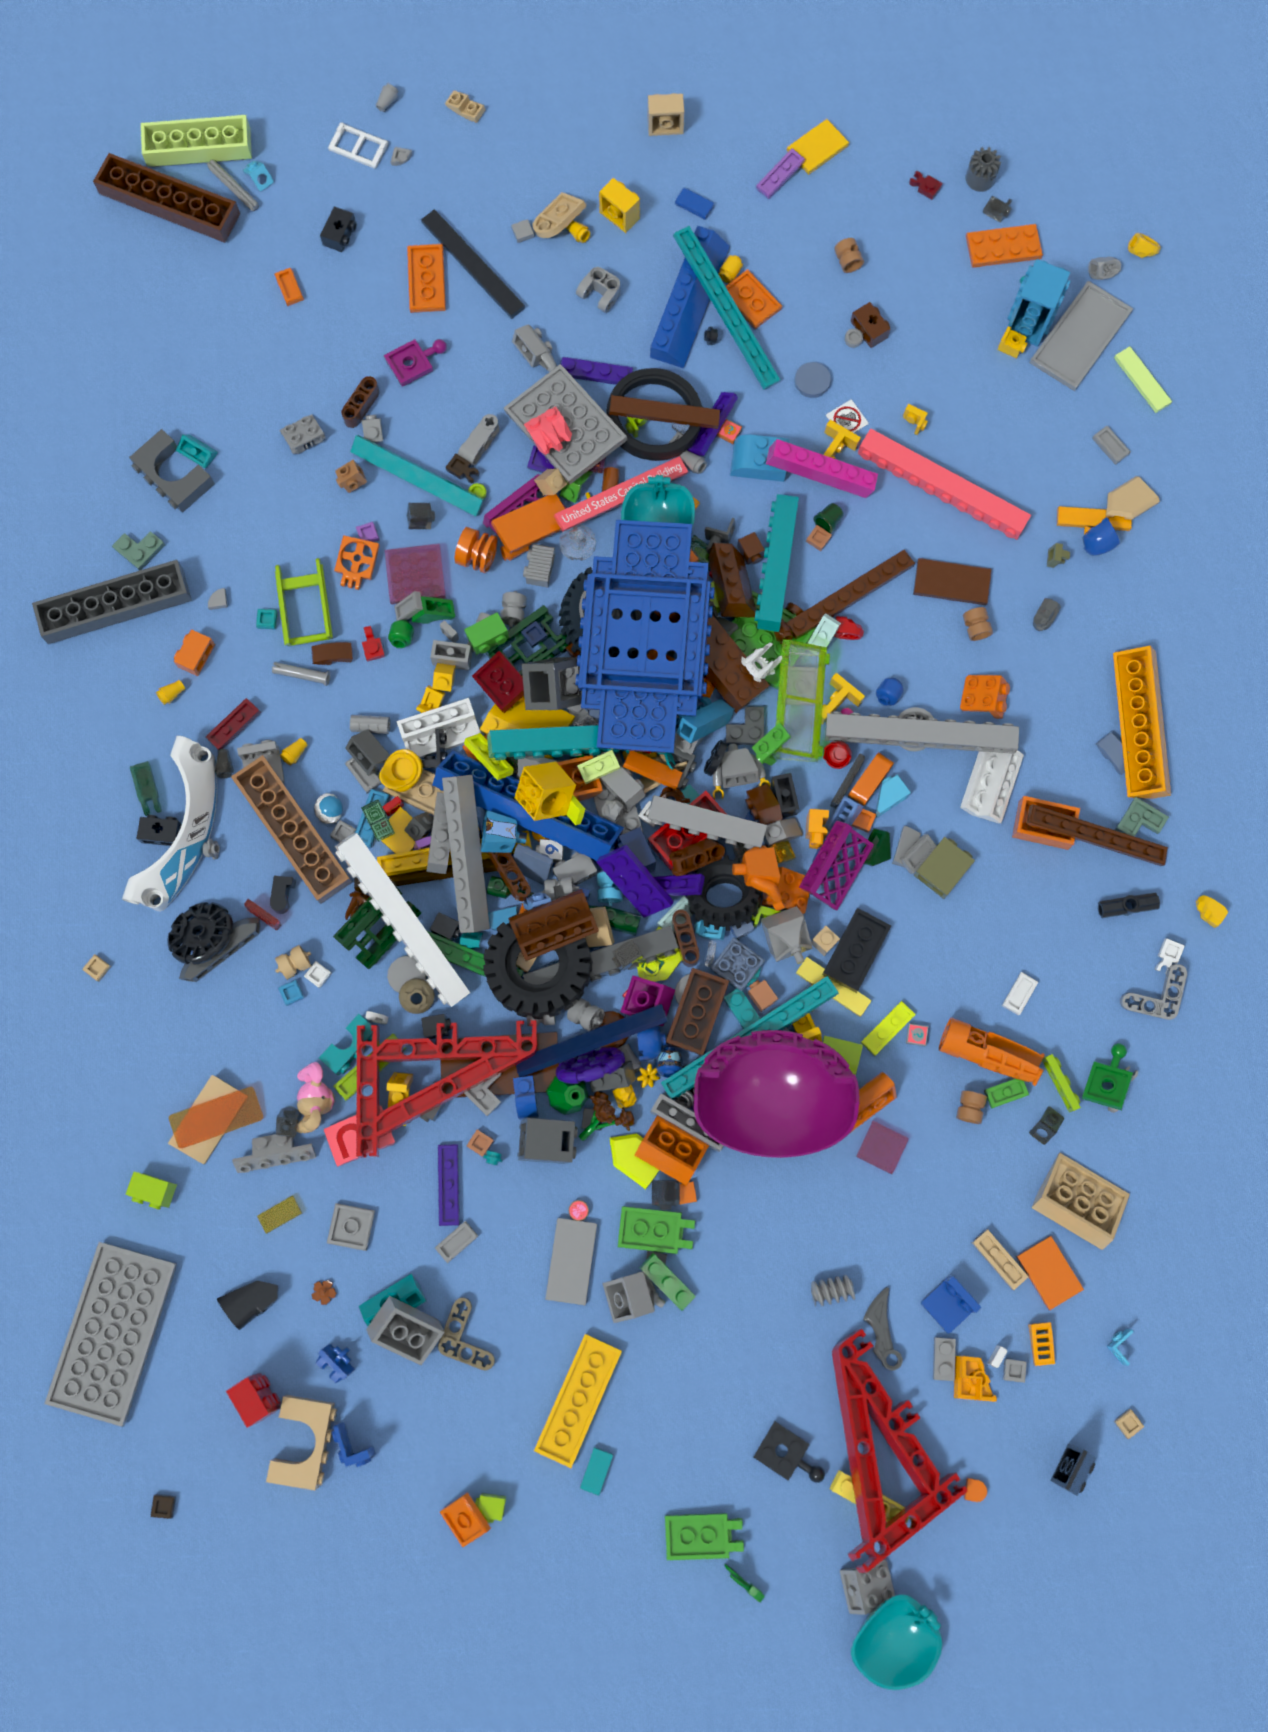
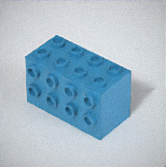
[1007,259,1071,346]

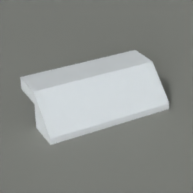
[397,698,480,759]
[960,750,1024,824]

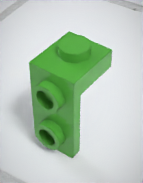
[560,468,594,503]
[751,723,791,766]

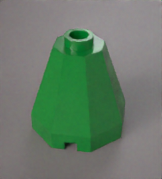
[546,1076,589,1115]

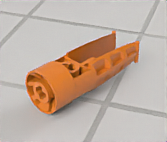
[939,1017,1045,1086]

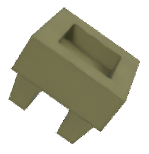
[1047,543,1070,568]

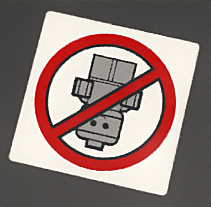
[826,400,869,433]

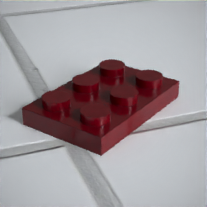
[472,651,524,713]

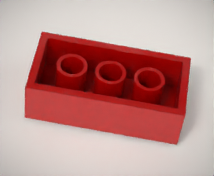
[647,791,727,872]

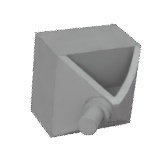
[761,906,813,964]
[603,1271,665,1323]

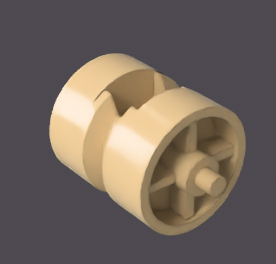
[275,945,312,980]

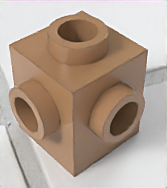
[335,459,367,493]

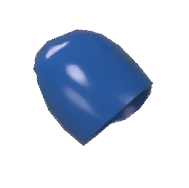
[1082,517,1120,556]

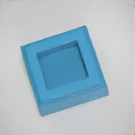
[278,980,305,1006]

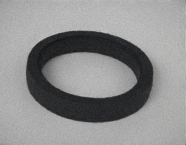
[607,368,702,461]

